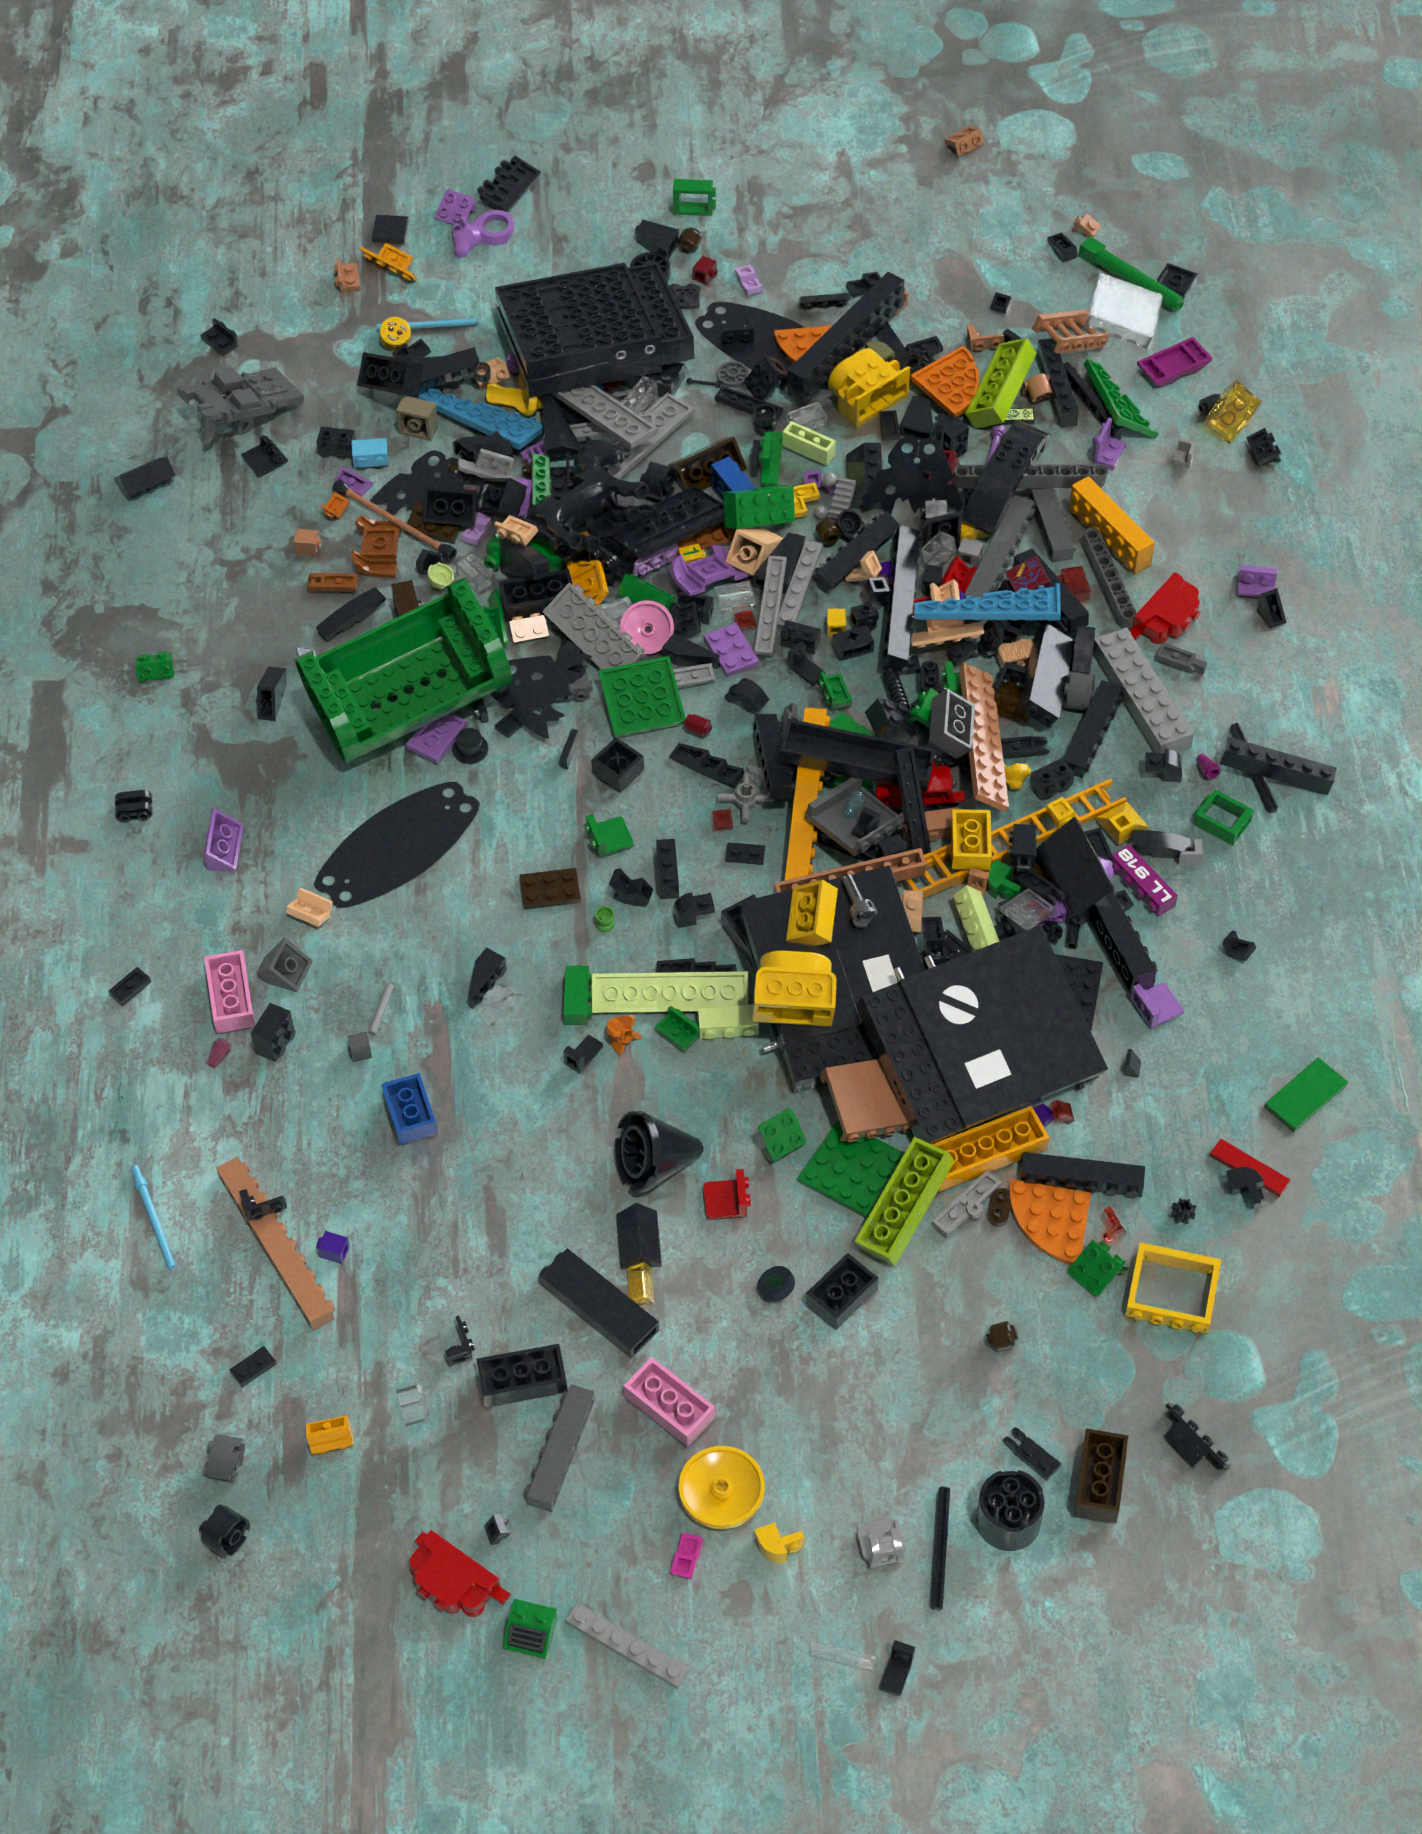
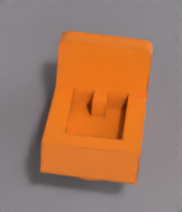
[320,492,350,519]

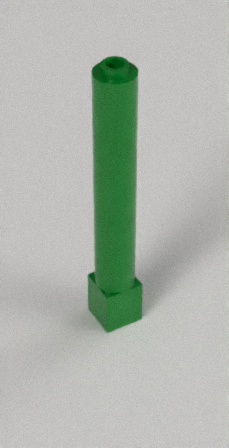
[1079,236,1184,312]

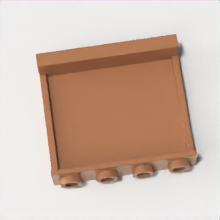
[820,1059,912,1142]

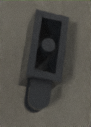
[1008,824,1036,874]

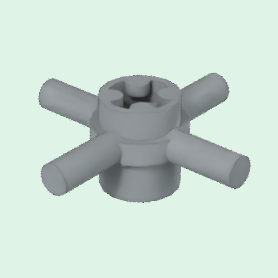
[718,773,774,823]

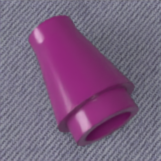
[1196,753,1220,780]

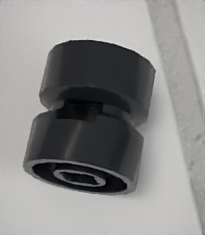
[754,404,776,437]

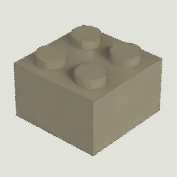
[396,395,438,441]

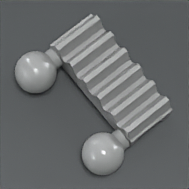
[814,473,856,519]

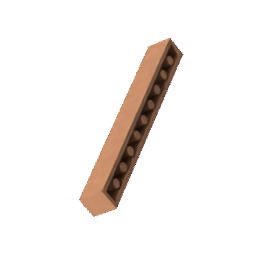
[216,1157,335,1331]

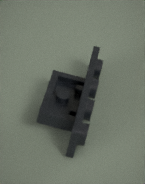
[1165,1403,1231,1468]

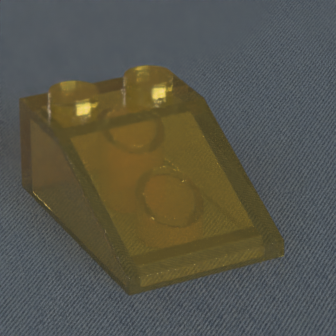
[1204,380,1262,444]

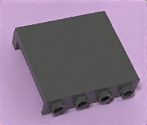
[805,777,906,856]

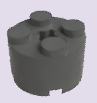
[1064,671,1095,711]
[204,1434,245,1481]

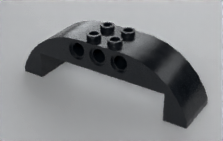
[962,420,1051,536]

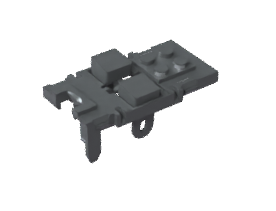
[177,367,304,445]

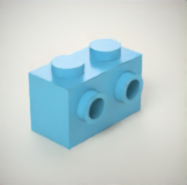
[352,438,389,468]

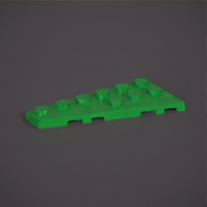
[1084,359,1159,438]

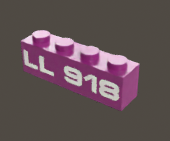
[1111,844,1178,917]

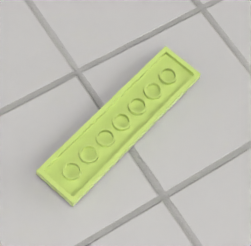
[592,972,748,1013]

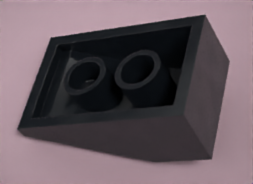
[478,478,527,519]
[920,511,963,556]

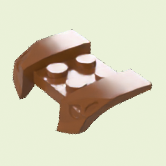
[351,516,402,577]
[676,520,737,551]

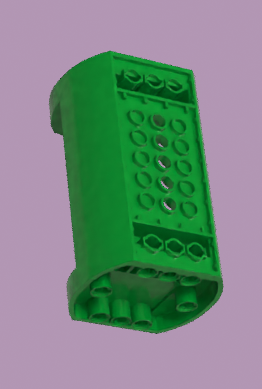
[295,578,512,764]

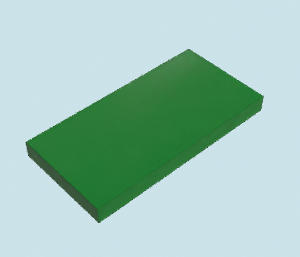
[1264,1057,1348,1132]

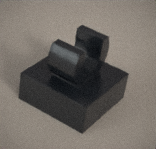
[484,1514,513,1545]

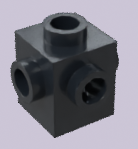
[850,603,879,629]

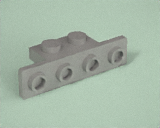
[458,449,525,480]

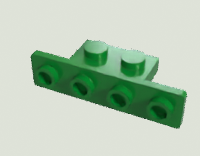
[759,432,782,486]
[532,453,551,507]
[481,588,508,649]

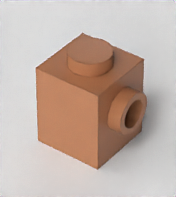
[294,529,322,555]

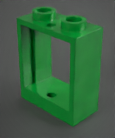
[673,179,716,216]
[1193,789,1254,846]

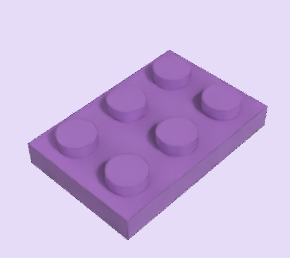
[704,623,759,677]
[406,713,468,764]

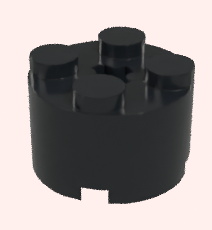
[640,461,677,501]
[199,1504,250,1557]

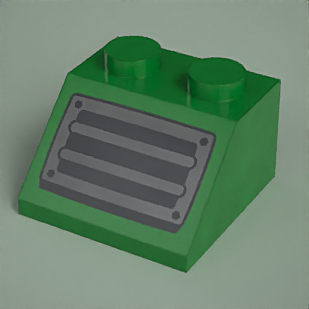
[503,1599,558,1660]

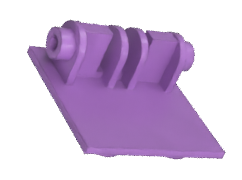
[434,189,476,225]

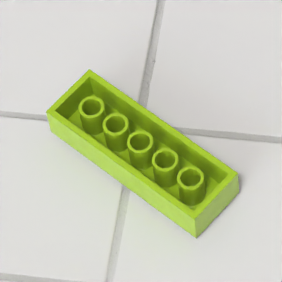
[965,338,1037,429]
[854,1137,955,1266]

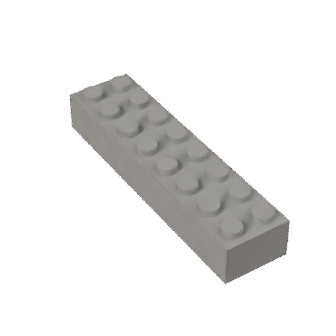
[1093,628,1194,753]

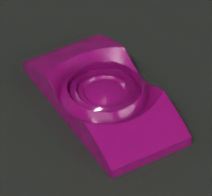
[1137,337,1212,386]

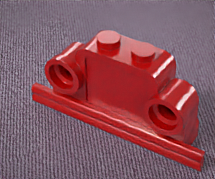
[1129,572,1201,644]
[876,759,965,809]
[409,1530,511,1617]

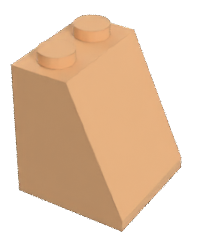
[725,526,783,575]

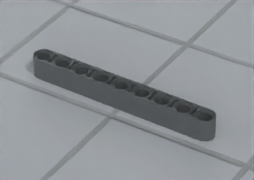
[952,464,1108,488]

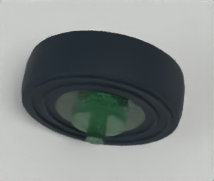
[758,1266,795,1302]

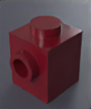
[692,256,718,286]

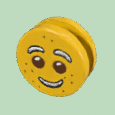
[380,317,411,351]

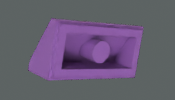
[334,466,374,496]

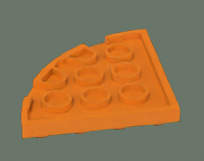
[774,325,833,364]
[911,346,979,417]
[1009,1179,1091,1266]

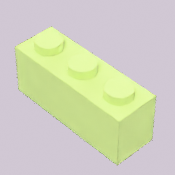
[782,421,836,466]
[698,1004,759,1039]

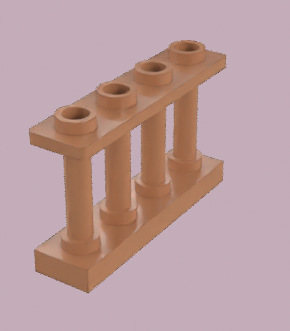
[1032,309,1110,354]

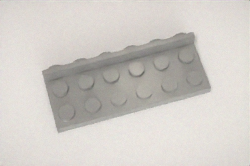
[543,583,647,669]

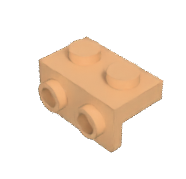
[494,515,538,546]
[930,579,960,602]
[509,613,549,643]
[286,888,332,927]

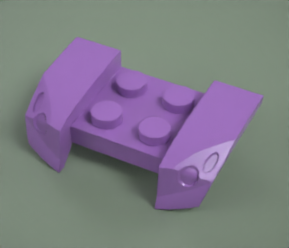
[671,545,749,596]

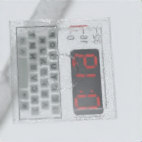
[1001,888,1055,931]

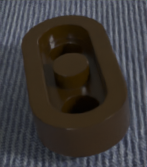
[988,1188,1011,1227]

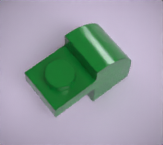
[987,859,1021,900]

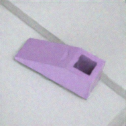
[633,543,678,576]

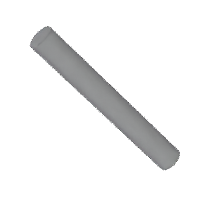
[368,983,394,1035]

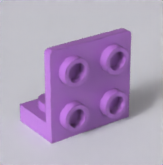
[1093,418,1126,471]
[1131,982,1184,1028]

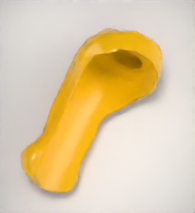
[486,382,543,417]
[1004,763,1032,790]

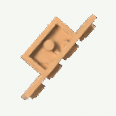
[911,619,984,648]

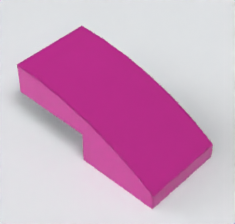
[670,1532,704,1579]

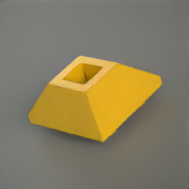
[1096,801,1149,845]

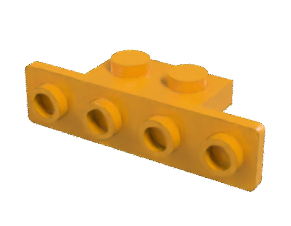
[360,243,418,282]

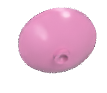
[620,600,674,655]

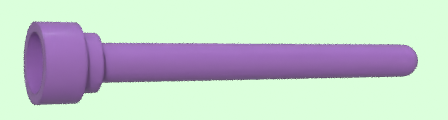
[986,425,1006,464]

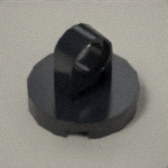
[977,620,1013,655]

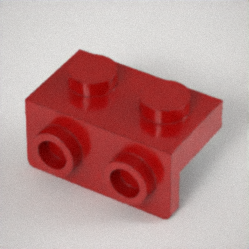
[940,556,978,594]

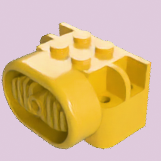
[828,348,910,428]
[752,951,836,1027]

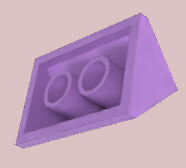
[204,808,244,871]

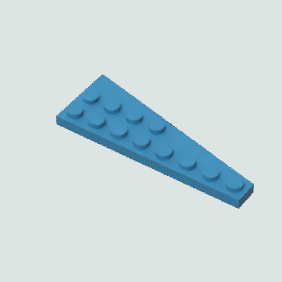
[414,387,544,450]
[914,584,1061,621]

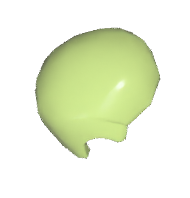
[427,562,454,589]

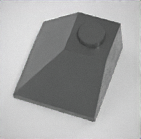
[256,938,313,992]

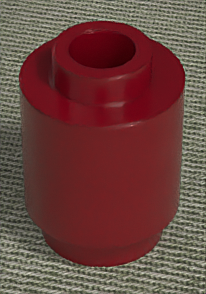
[684,714,712,737]

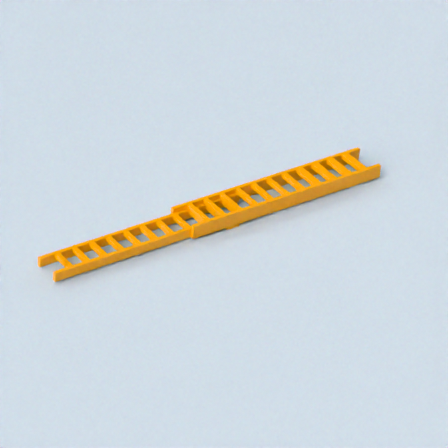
[899,778,1127,899]

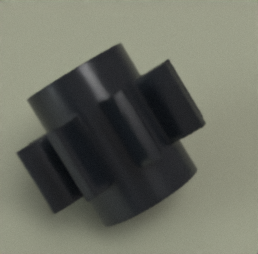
[1042,920,1063,944]
[1171,1198,1196,1224]

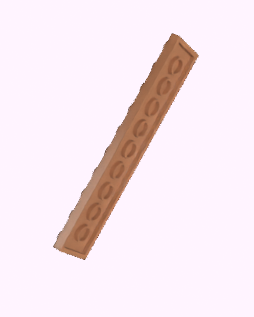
[959,662,1009,812]

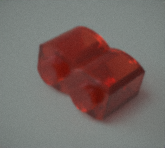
[1058,566,1091,602]

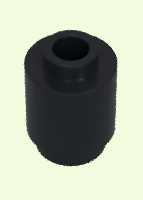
[1198,393,1225,416]

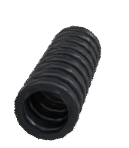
[882,668,910,711]

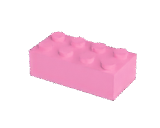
[204,950,255,1034]
[623,1357,716,1447]

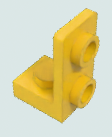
[1047,797,1075,831]

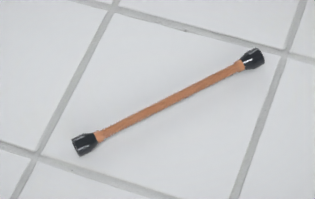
[332,479,457,561]

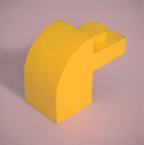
[754,1522,804,1563]

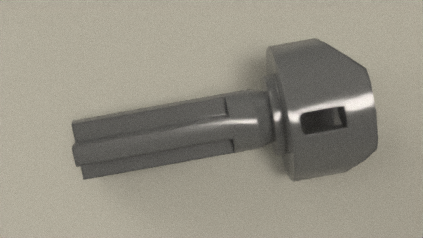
[841,874,878,928]

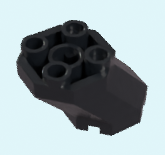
[452,431,514,463]

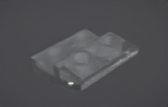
[714,581,757,615]

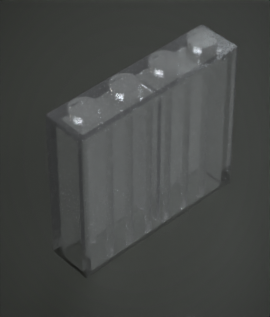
[1084,272,1162,349]

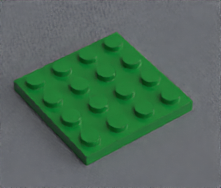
[598,656,686,738]
[797,1119,905,1219]

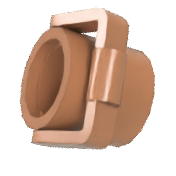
[1020,374,1053,402]

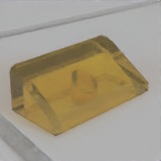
[626,1262,655,1305]

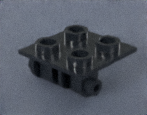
[241,435,288,476]

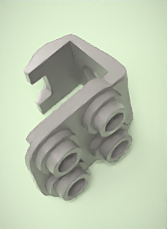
[857,1519,905,1568]

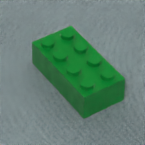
[723,485,795,529]

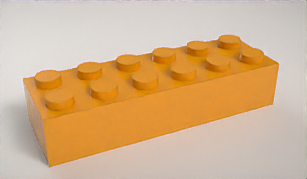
[1069,476,1155,575]
[931,1106,1050,1192]

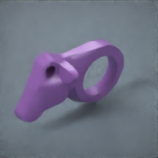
[451,210,515,258]

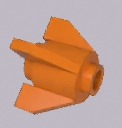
[605,1015,642,1054]

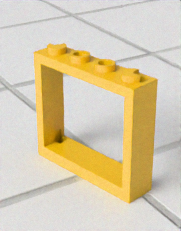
[1125,1242,1222,1334]

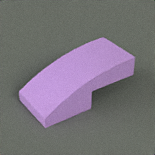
[735,265,763,296]
[461,511,493,546]

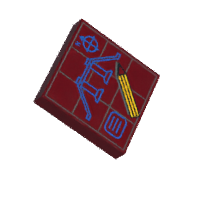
[1005,556,1051,592]

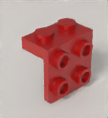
[704,1169,751,1219]

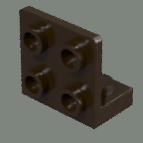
[994,681,1029,723]

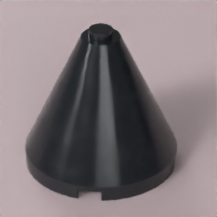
[614,1111,704,1193]

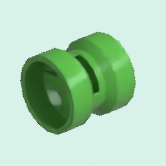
[595,906,615,932]

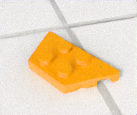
[566,560,609,607]

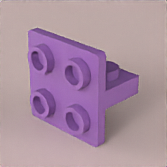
[1237,565,1277,597]

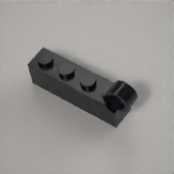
[420,347,491,391]

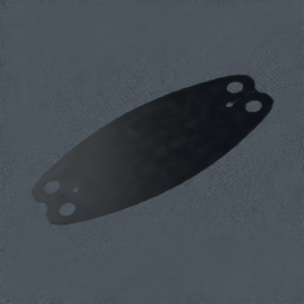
[695,302,829,389]
[314,782,480,908]

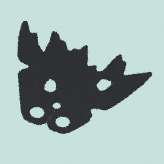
[861,437,962,514]
[370,450,465,516]
[491,654,592,739]

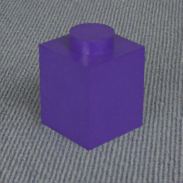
[316,1231,350,1264]

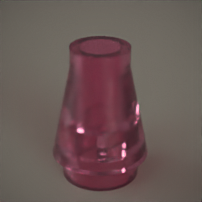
[206,1038,232,1069]

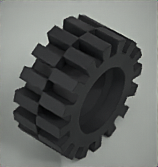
[898,349,930,382]

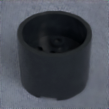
[976,1470,1045,1551]

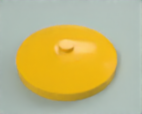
[679,1446,765,1529]

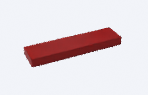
[1210,1139,1291,1197]

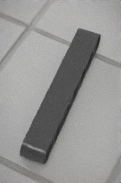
[1083,528,1136,630]

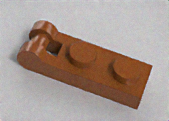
[307,573,358,593]

